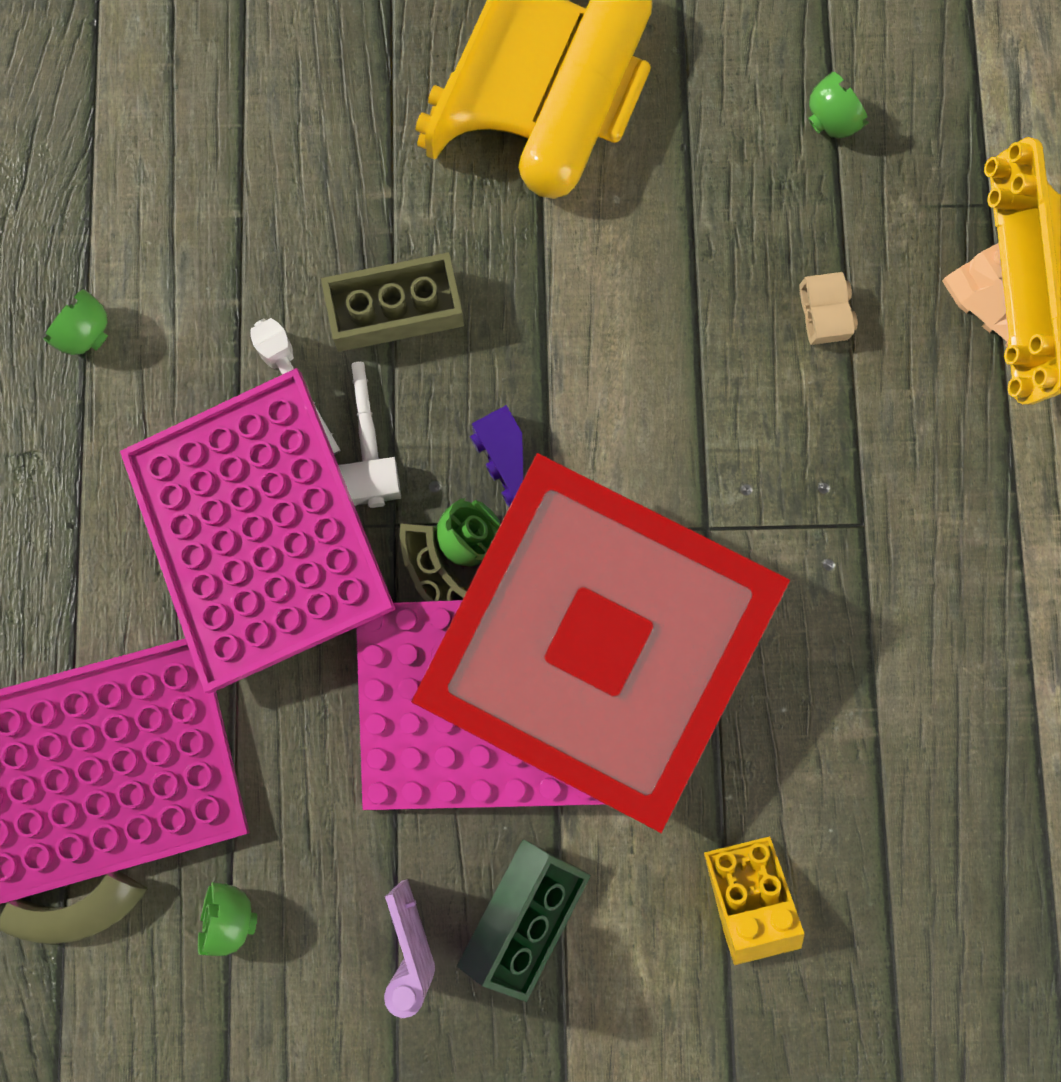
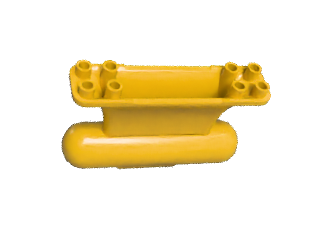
[415,0,653,199]
[984,137,1061,405]

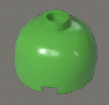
[808,72,869,138]
[43,289,108,355]
[436,498,501,567]
[198,882,257,956]

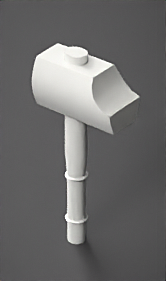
[251,318,341,455]
[338,362,401,508]

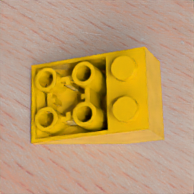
[704,836,804,965]

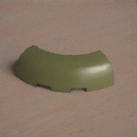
[400,523,468,601]
[0,871,148,944]

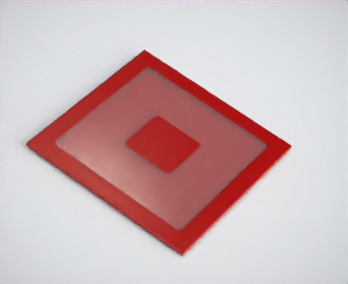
[411,453,790,833]

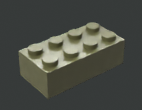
[321,252,464,352]

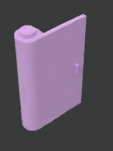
[384,879,435,1018]

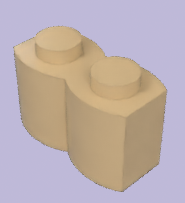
[799,272,858,345]

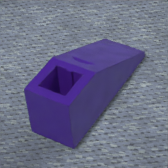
[469,405,523,507]

